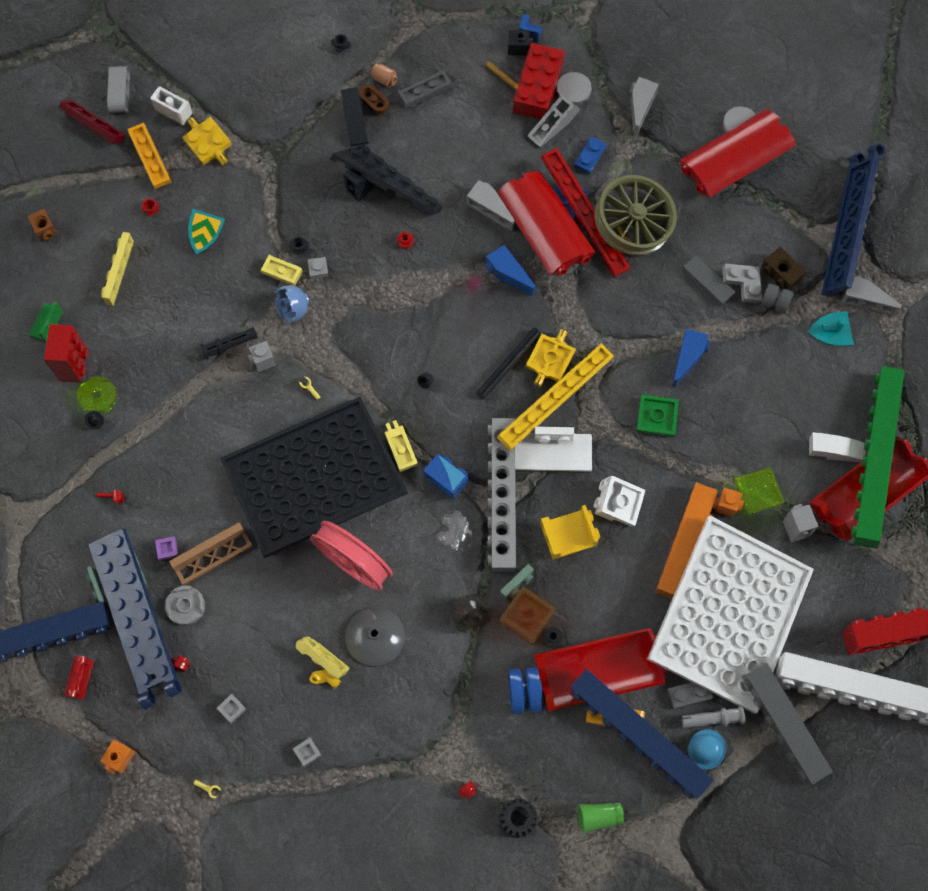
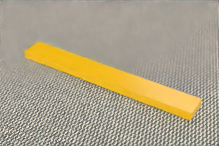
[497,343,614,451]

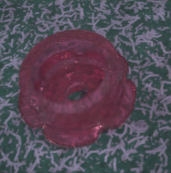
[466,275,483,292]

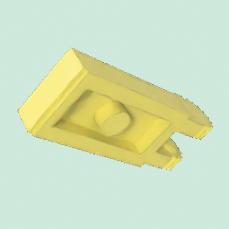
[295,636,349,679]

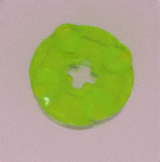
[77,376,117,413]

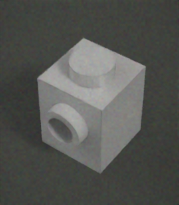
[248,341,276,372]

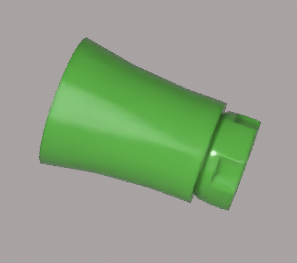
[577,803,624,834]

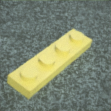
[101,232,134,306]

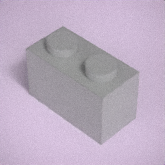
[783,504,818,543]

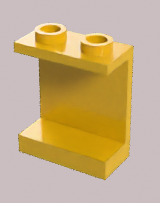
[540,505,600,560]

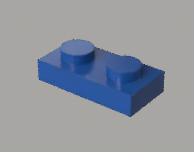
[574,137,607,175]

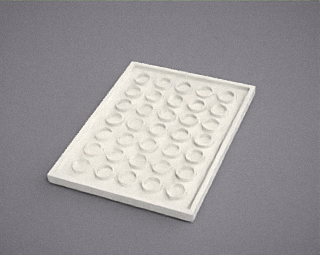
[647,516,814,714]

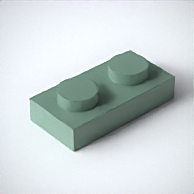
[500,564,534,601]

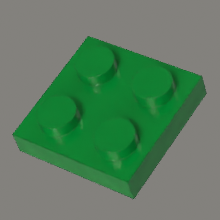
[636,394,679,437]

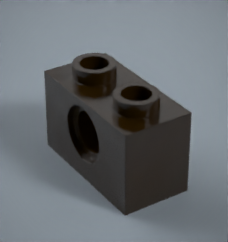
[761,247,806,290]

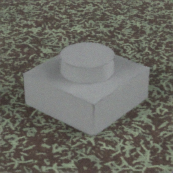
[307,257,329,279]
[217,694,247,724]
[293,737,322,767]

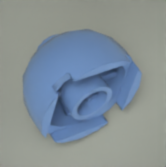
[275,285,309,323]

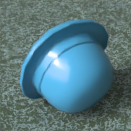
[688,729,726,770]

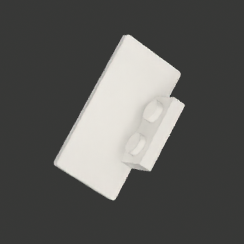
[515,427,592,472]

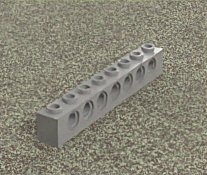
[488,418,516,572]

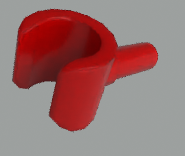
[96,490,124,503]

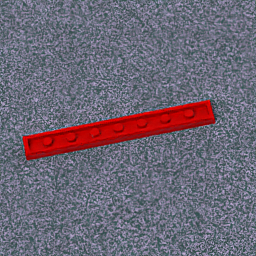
[541,148,631,278]

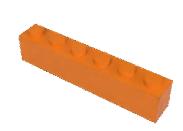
[655,482,719,599]

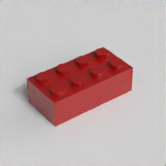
[513,43,565,119]
[842,607,928,656]

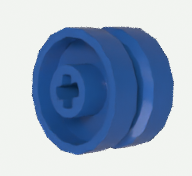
[508,667,542,715]

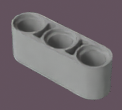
[107,66,130,113]

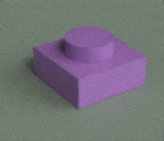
[155,536,179,561]

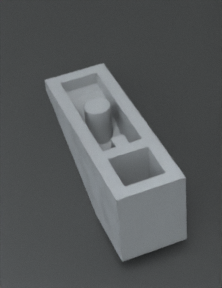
[630,77,659,135]
[528,94,580,148]
[467,180,514,231]
[841,276,902,316]

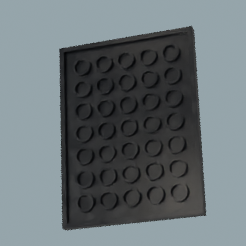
[220,397,408,559]

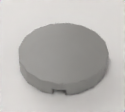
[556,72,592,105]
[723,106,756,132]
[165,586,205,625]

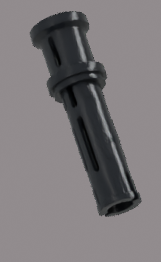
[200,327,258,360]

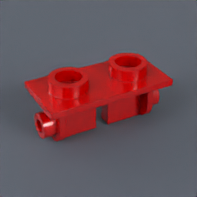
[64,656,94,700]

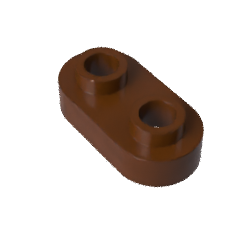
[359,85,389,115]

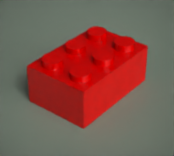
[44,324,89,383]

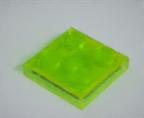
[733,467,785,515]

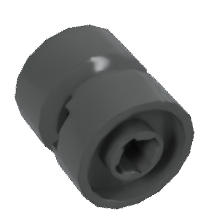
[760,283,794,314]

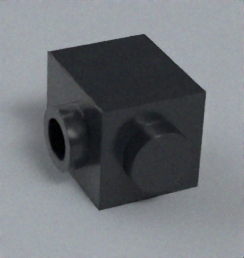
[508,30,533,55]

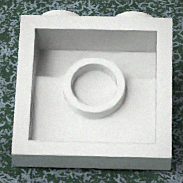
[594,476,645,527]

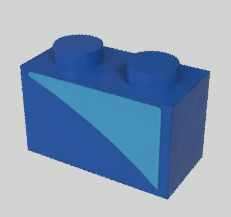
[423,454,468,500]

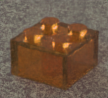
[500,586,556,646]

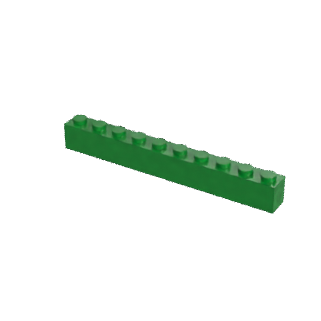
[851,366,905,549]

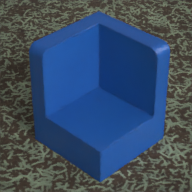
[519,14,542,43]

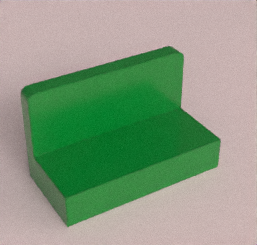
[29,302,63,343]

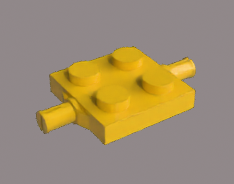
[182,117,232,165]
[526,329,576,387]

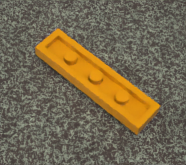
[127,123,171,189]

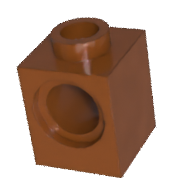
[27,209,57,241]

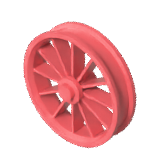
[310,521,393,591]

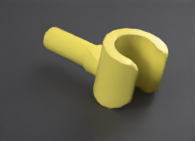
[299,376,320,400]
[194,780,221,798]

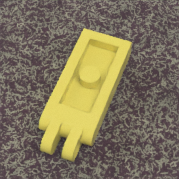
[384,420,418,472]

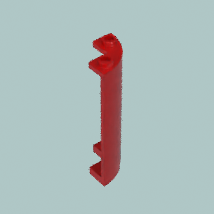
[680,109,796,197]
[497,171,595,276]
[809,436,928,542]
[534,628,667,711]

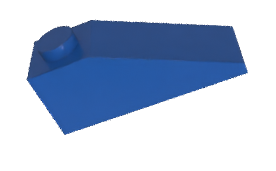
[485,245,536,296]
[672,329,710,387]

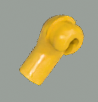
[310,669,341,689]

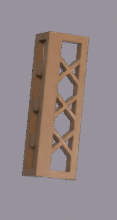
[169,522,253,586]

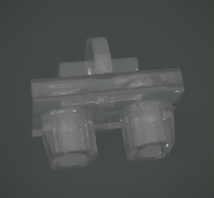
[438,511,472,551]

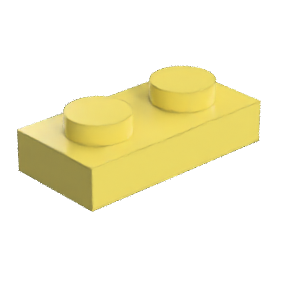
[261,255,303,286]

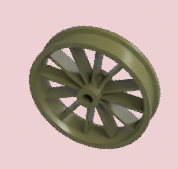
[594,175,677,256]

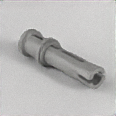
[681,706,745,729]

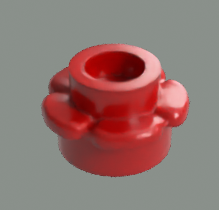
[141,198,159,216]
[396,231,414,249]
[172,655,191,672]
[458,781,477,800]

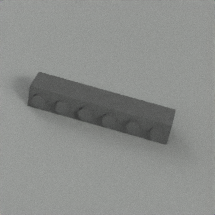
[741,663,833,785]

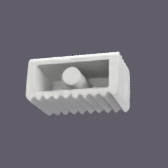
[151,87,192,125]

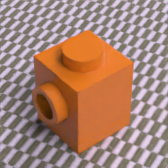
[715,487,744,517]
[100,739,135,774]

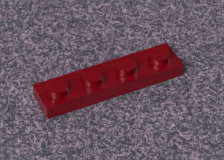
[59,99,125,144]

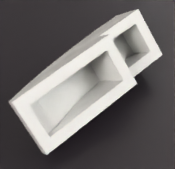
[809,432,866,462]

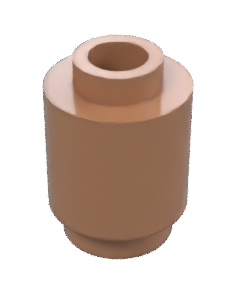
[371,64,398,87]

